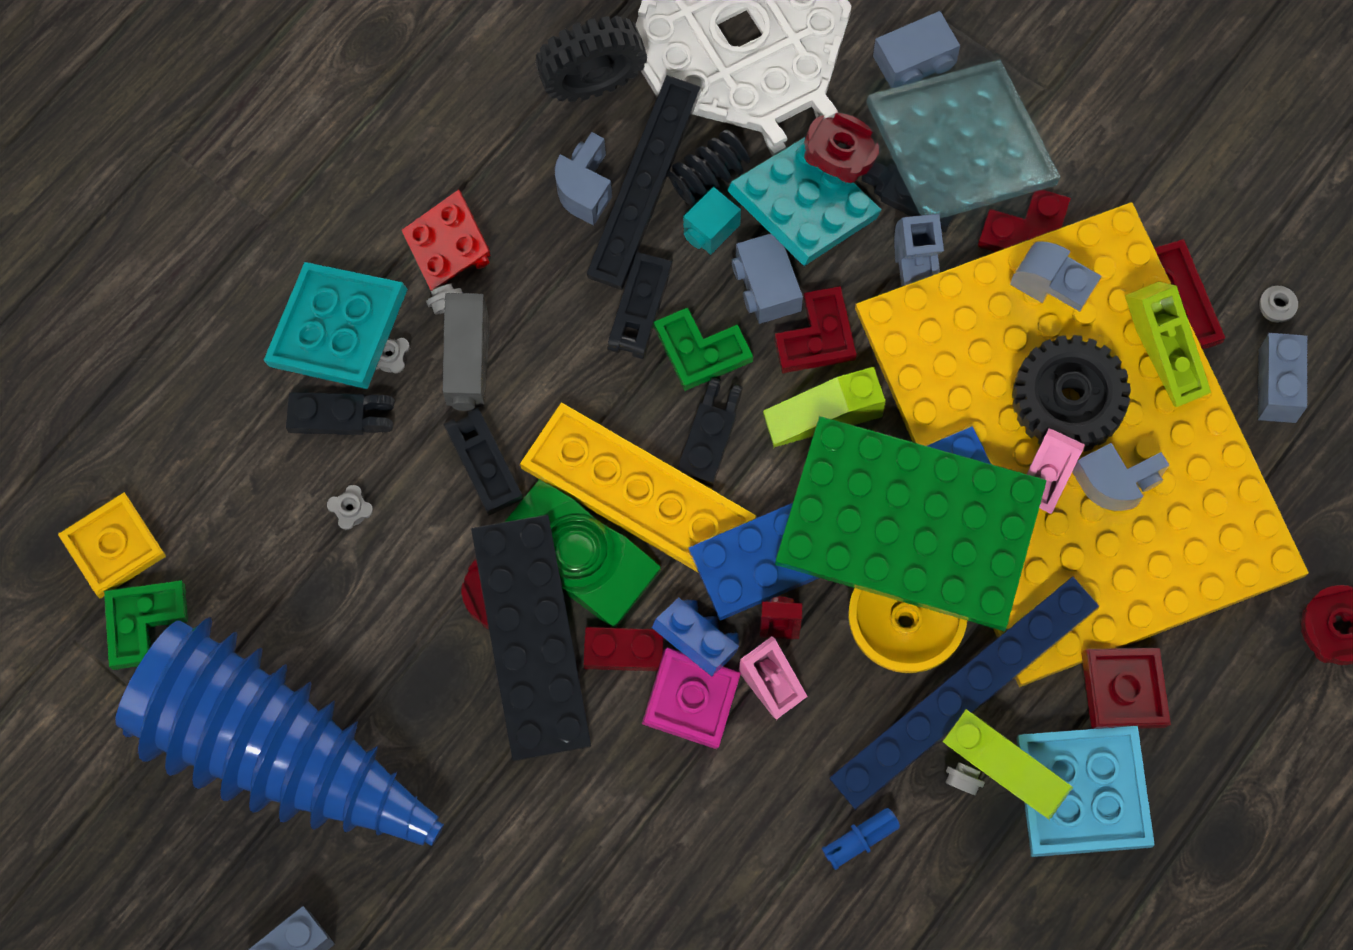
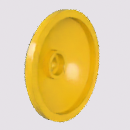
[848,588,967,673]

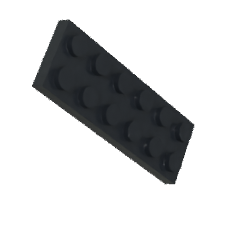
[471,515,591,762]

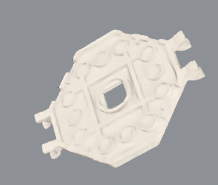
[636,0,852,156]

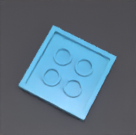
[1016,726,1154,857]

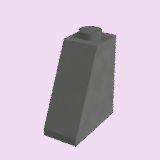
[443,293,490,411]

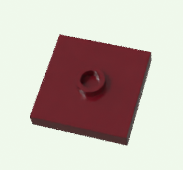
[1081,648,1171,729]

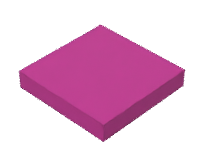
[642,648,741,749]

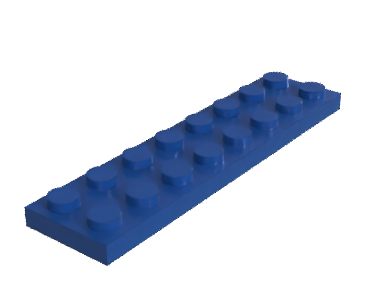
[689,426,991,621]

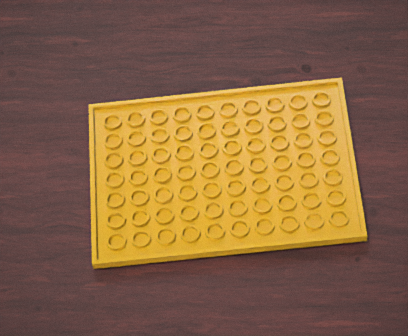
[855,202,1309,687]

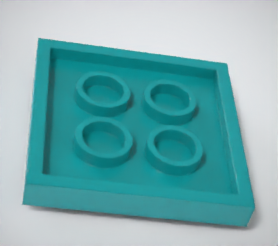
[728,137,882,266]
[263,262,408,389]

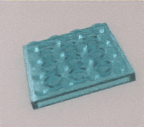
[866,59,1061,219]

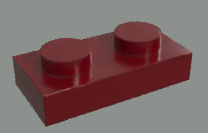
[760,597,802,639]
[584,627,664,671]

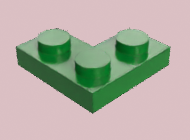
[654,308,753,391]
[104,580,188,670]

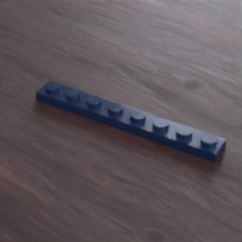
[829,576,1099,811]

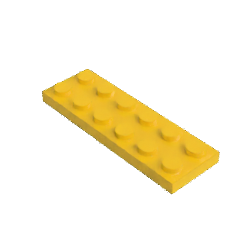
[520,402,757,572]

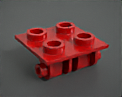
[402,190,490,291]

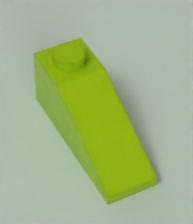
[1125,282,1211,407]
[763,367,886,447]
[943,709,1073,820]

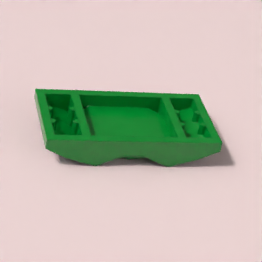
[505,479,661,628]

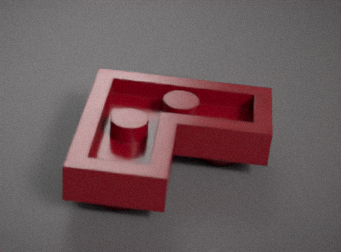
[978,187,1071,252]
[774,286,856,373]

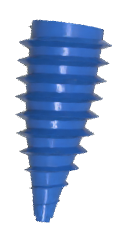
[115,617,444,846]

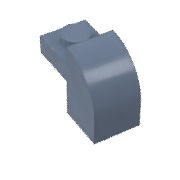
[555,132,612,226]
[894,214,944,287]
[1010,241,1101,312]
[1072,443,1169,511]

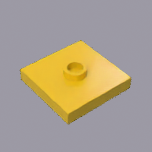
[58,492,166,599]

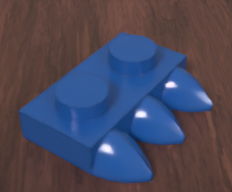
[652,598,739,677]

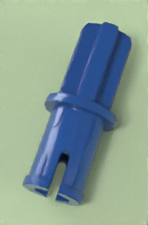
[821,808,900,870]

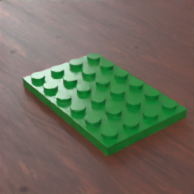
[775,416,1047,631]

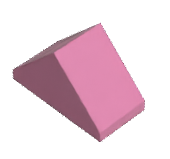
[739,636,808,720]

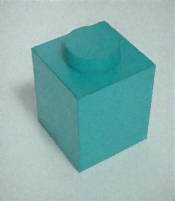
[683,187,741,255]

